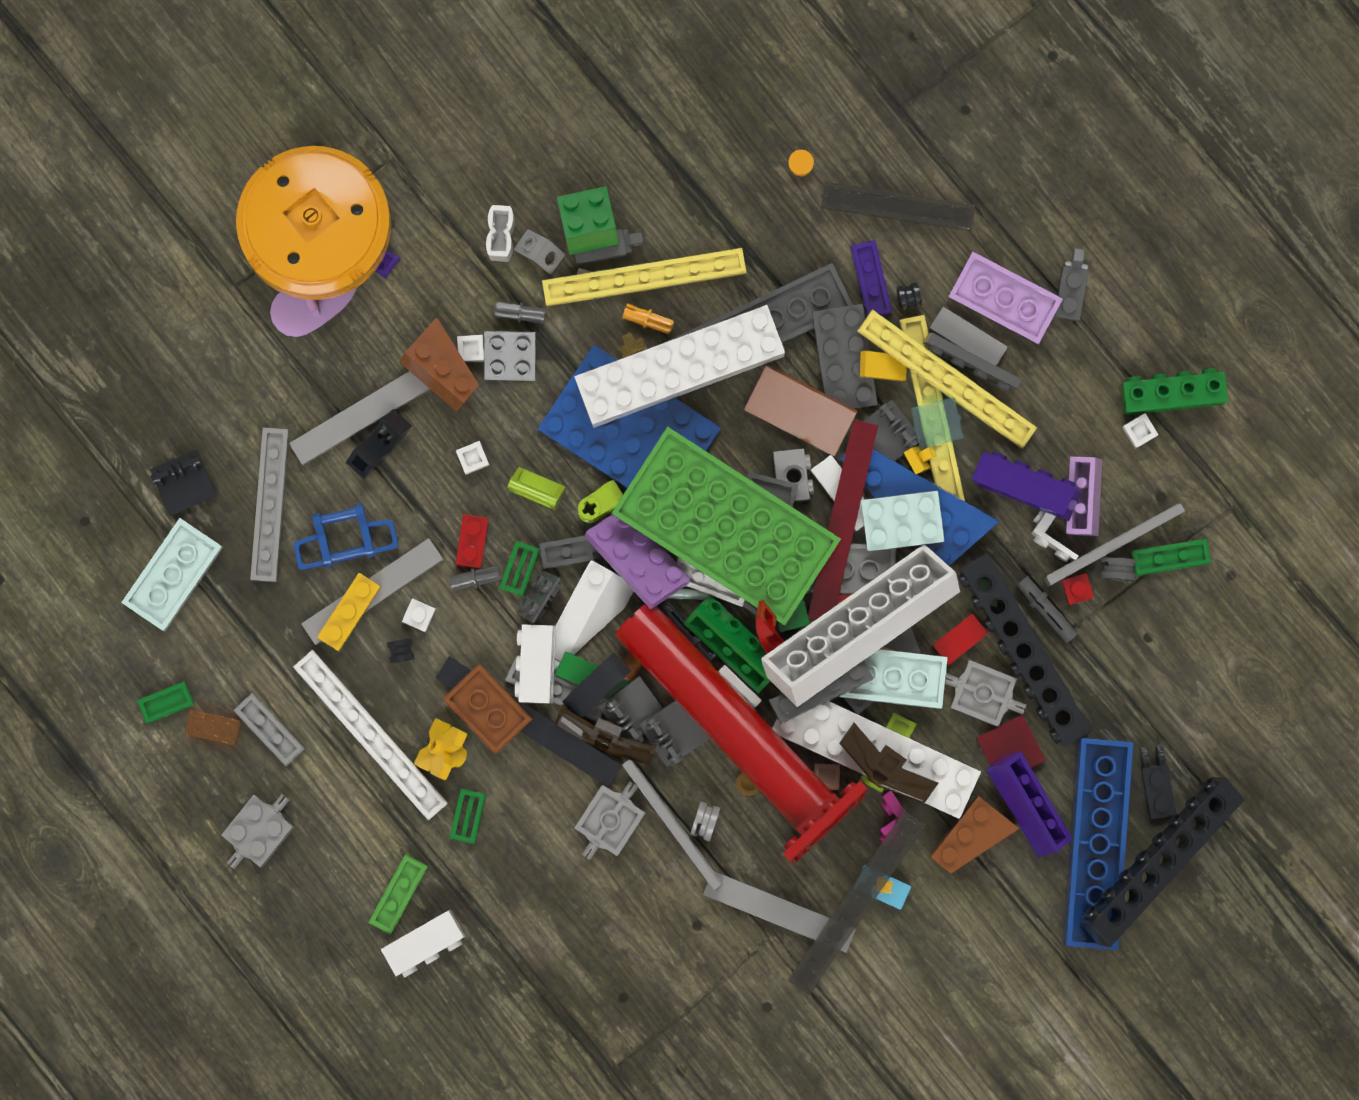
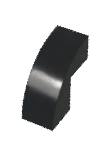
[346,409,412,479]
[562,653,631,718]

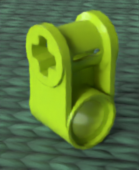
[578,480,623,523]

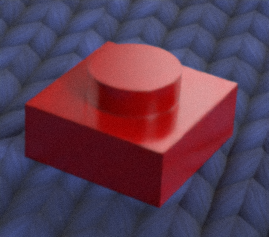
[1061,573,1094,605]

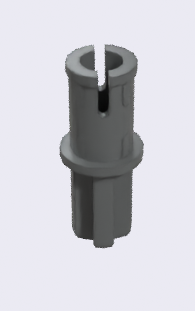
[494,302,545,325]
[449,566,501,591]

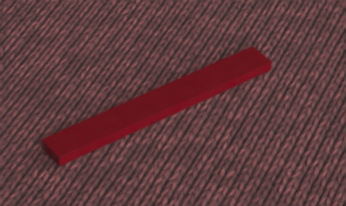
[808,419,879,621]

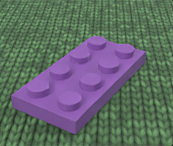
[585,514,691,609]

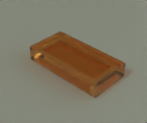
[185,709,242,746]

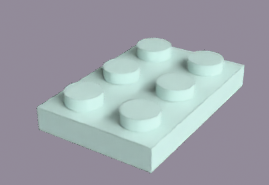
[861,490,944,551]

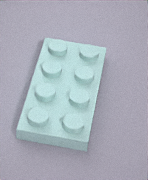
[121,518,223,631]
[839,649,947,709]

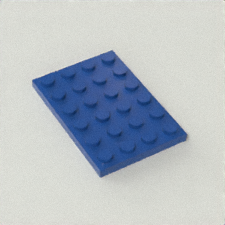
[538,345,721,488]

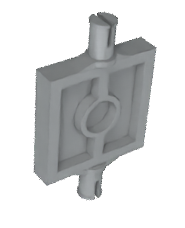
[945,660,1026,727]
[575,781,645,860]
[221,793,295,869]

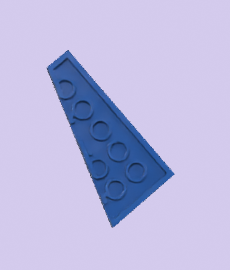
[840,449,999,566]

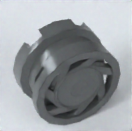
[1100,558,1137,582]

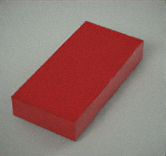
[932,613,988,665]

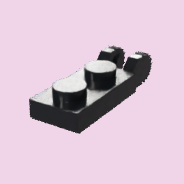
[1140,744,1176,819]

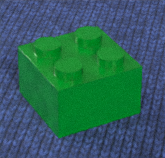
[557,186,619,255]

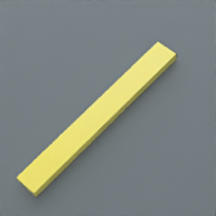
[542,248,746,307]
[857,310,1037,449]
[899,315,965,501]

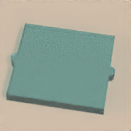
[911,397,964,449]

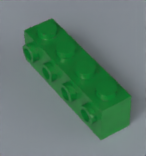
[1120,368,1228,416]
[683,595,770,693]

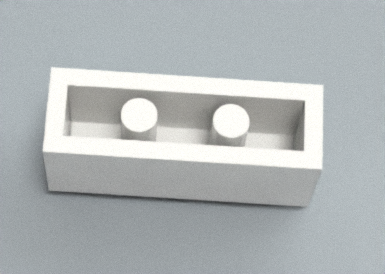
[515,625,556,703]
[381,909,465,978]

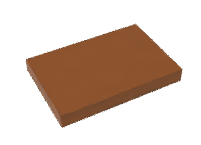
[442,664,533,755]

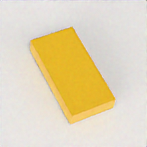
[860,351,907,381]

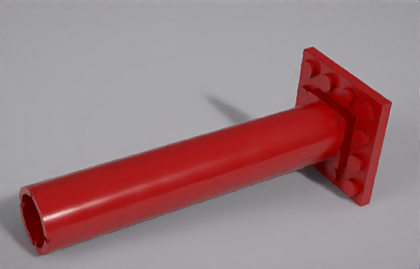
[615,604,868,865]

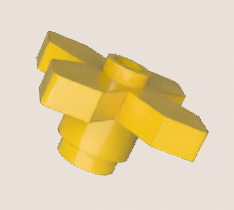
[414,718,467,780]

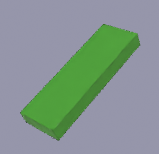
[368,854,428,935]

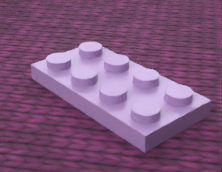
[949,252,1063,344]

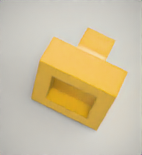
[904,446,937,475]

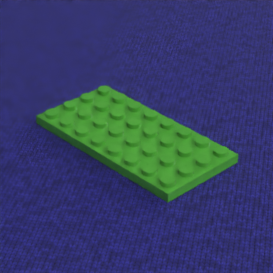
[612,427,841,626]

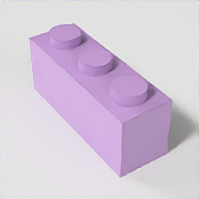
[1066,457,1102,536]

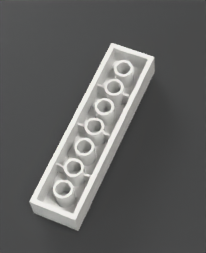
[574,305,785,428]
[761,544,960,707]
[772,702,981,819]

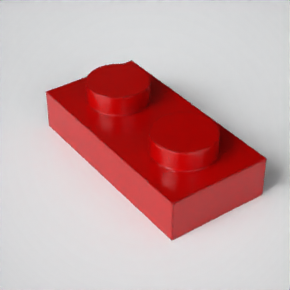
[455,514,489,569]

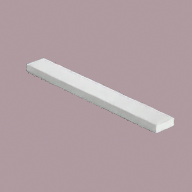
[293,650,448,820]

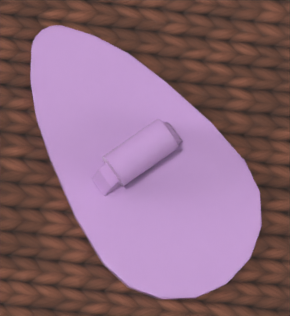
[270,288,356,337]

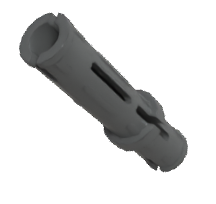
[1016,575,1078,644]

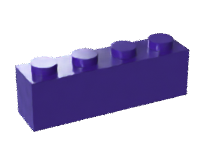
[971,451,1081,521]
[986,751,1072,857]

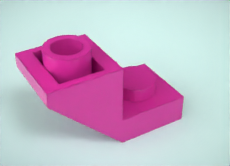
[879,791,906,851]

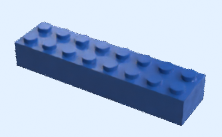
[1062,738,1133,950]

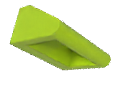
[507,467,566,511]

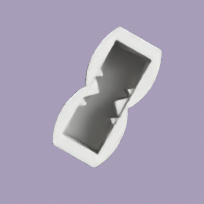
[486,205,515,262]

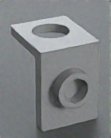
[514,229,565,275]

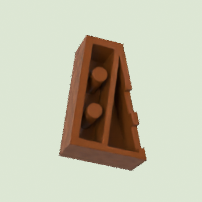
[399,318,479,412]
[928,796,1019,873]

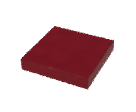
[976,715,1046,768]

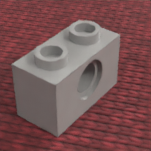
[773,448,814,503]

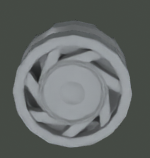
[690,801,720,841]

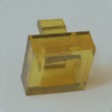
[619,332,647,358]

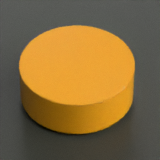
[788,150,814,176]

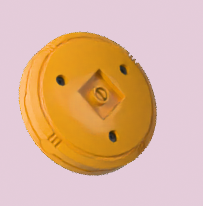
[236,146,391,300]

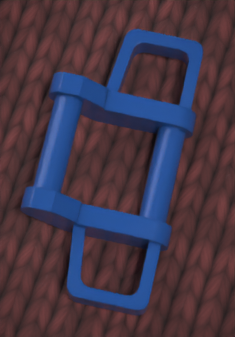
[293,503,399,570]

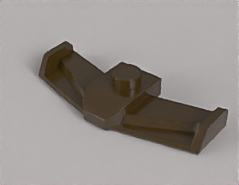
[555,704,657,765]
[839,722,939,804]

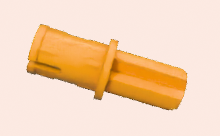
[622,304,674,334]

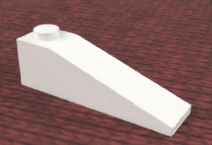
[555,560,634,661]

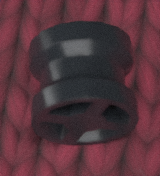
[896,282,922,311]
[387,639,415,663]

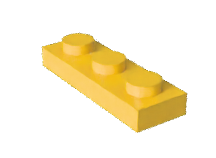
[317,573,381,652]

